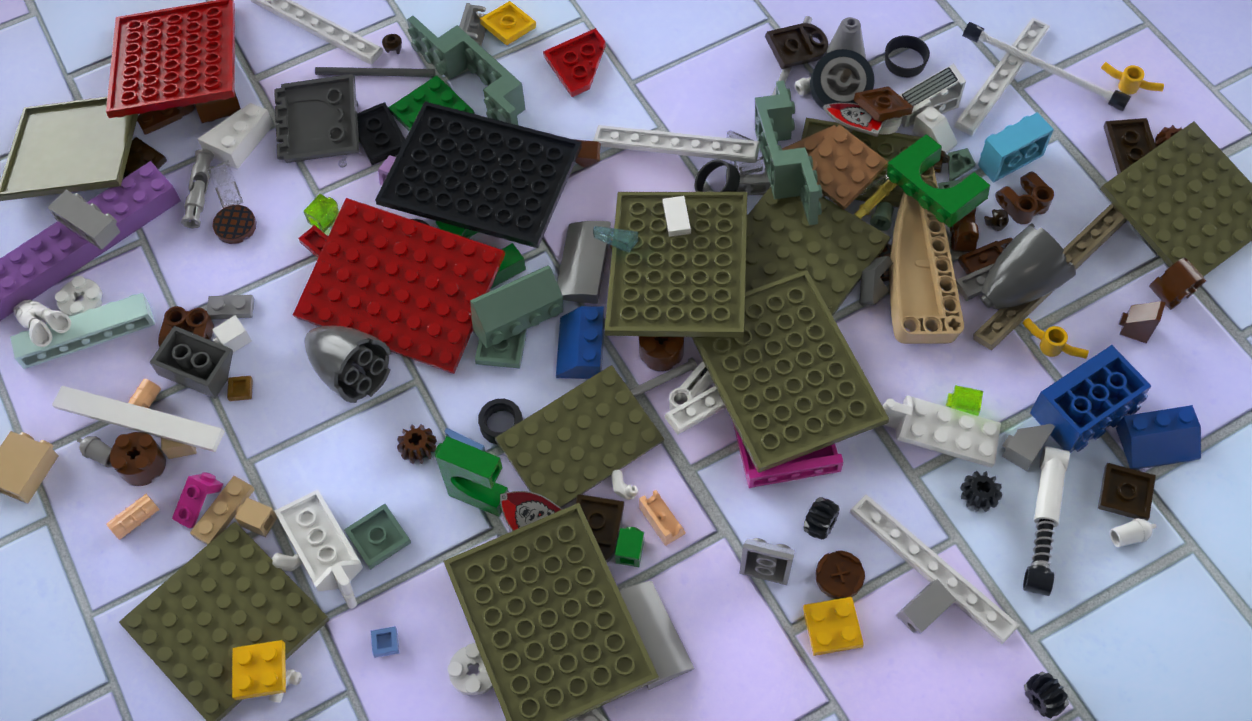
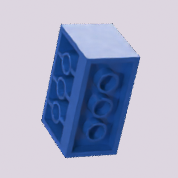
[1030,345,1151,453]

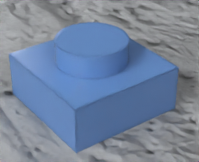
[371,626,399,658]

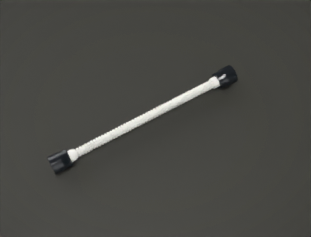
[962,22,1131,111]

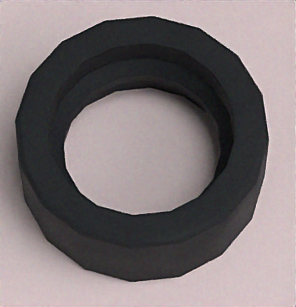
[478,398,523,445]

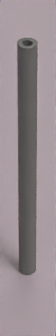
[315,67,436,77]

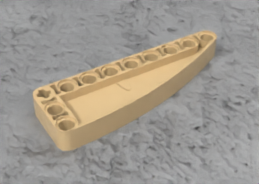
[889,166,964,344]

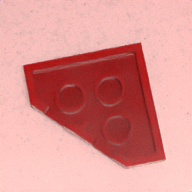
[543,28,606,97]

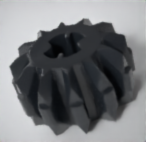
[960,471,1002,512]
[803,497,840,540]
[1024,671,1069,719]

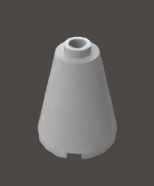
[825,17,866,58]

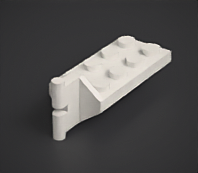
[882,395,1001,468]
[274,489,363,609]

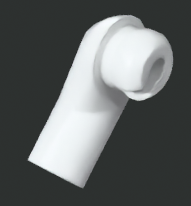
[611,470,638,500]
[272,553,302,572]

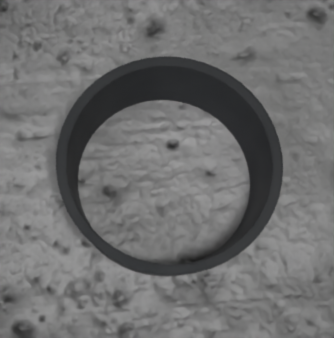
[885,35,930,78]
[694,159,740,192]

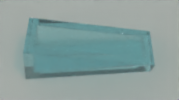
[593,226,639,253]

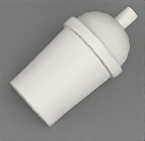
[1110,518,1157,547]

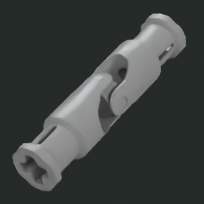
[181,149,214,229]

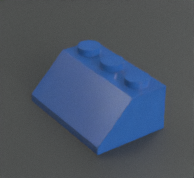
[556,306,605,379]
[1116,405,1201,470]

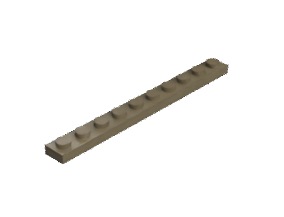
[973,203,1128,351]

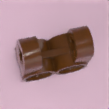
[995,171,1054,224]
[949,208,979,252]
[158,306,214,347]

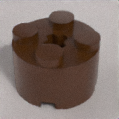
[1149,258,1206,310]
[639,336,684,371]
[110,432,166,486]

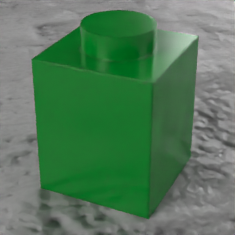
[615,527,645,567]

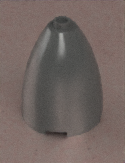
[980,223,1076,309]
[304,326,391,403]

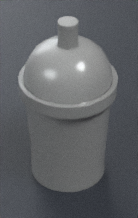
[77,436,112,467]

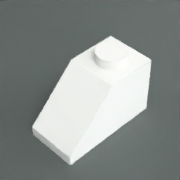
[912,105,958,154]

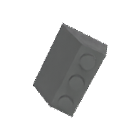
[149,326,233,399]

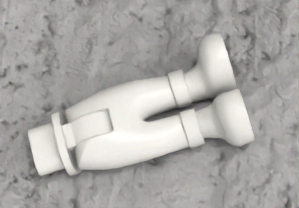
[13,300,71,347]

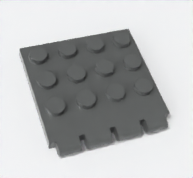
[274,74,360,163]

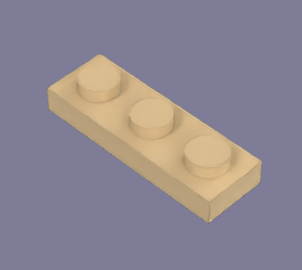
[190,476,255,545]

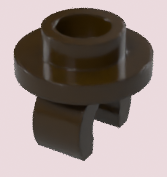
[382,34,402,54]
[933,151,950,173]
[984,209,1009,231]

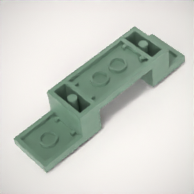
[407,15,526,125]
[755,80,822,225]

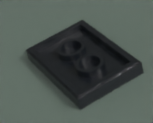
[357,102,405,165]

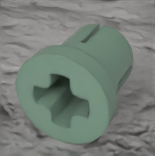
[870,202,894,231]

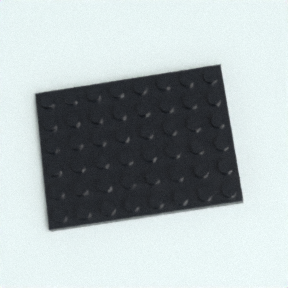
[375,102,582,248]

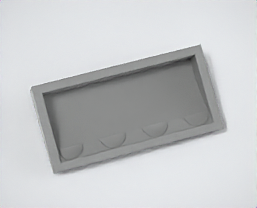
[557,221,611,304]
[619,581,695,690]

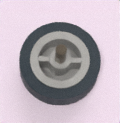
[810,49,875,110]

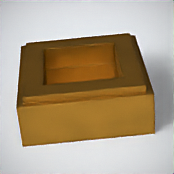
[227,375,253,401]

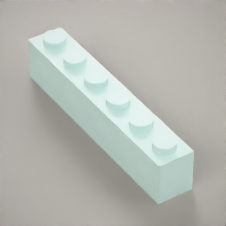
[10,293,155,369]

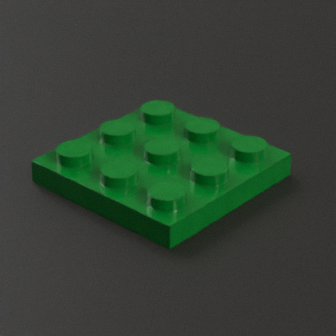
[388,75,475,131]

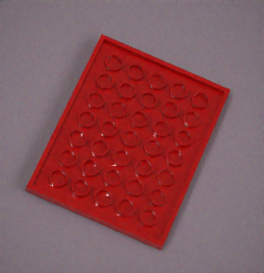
[106,0,235,118]
[293,198,506,374]

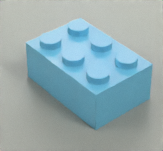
[978,112,1054,183]

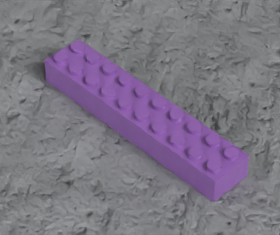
[0,161,181,321]

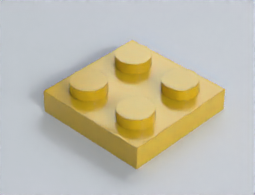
[480,1,536,46]
[803,597,864,656]
[232,640,286,700]

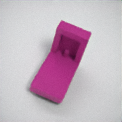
[172,472,223,529]

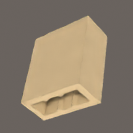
[0,431,59,504]

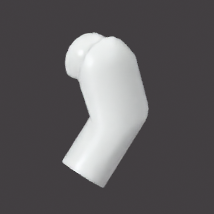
[269,669,302,703]

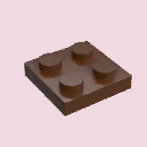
[854,86,913,121]

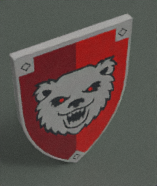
[823,103,886,137]
[500,491,563,531]

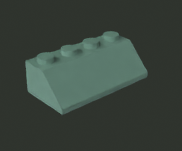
[470,265,563,348]

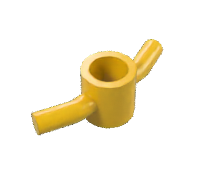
[1101,62,1164,95]
[1022,318,1089,359]

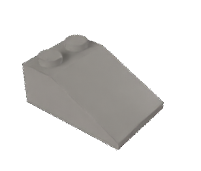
[739,538,795,585]

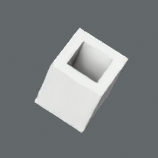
[212,315,252,353]

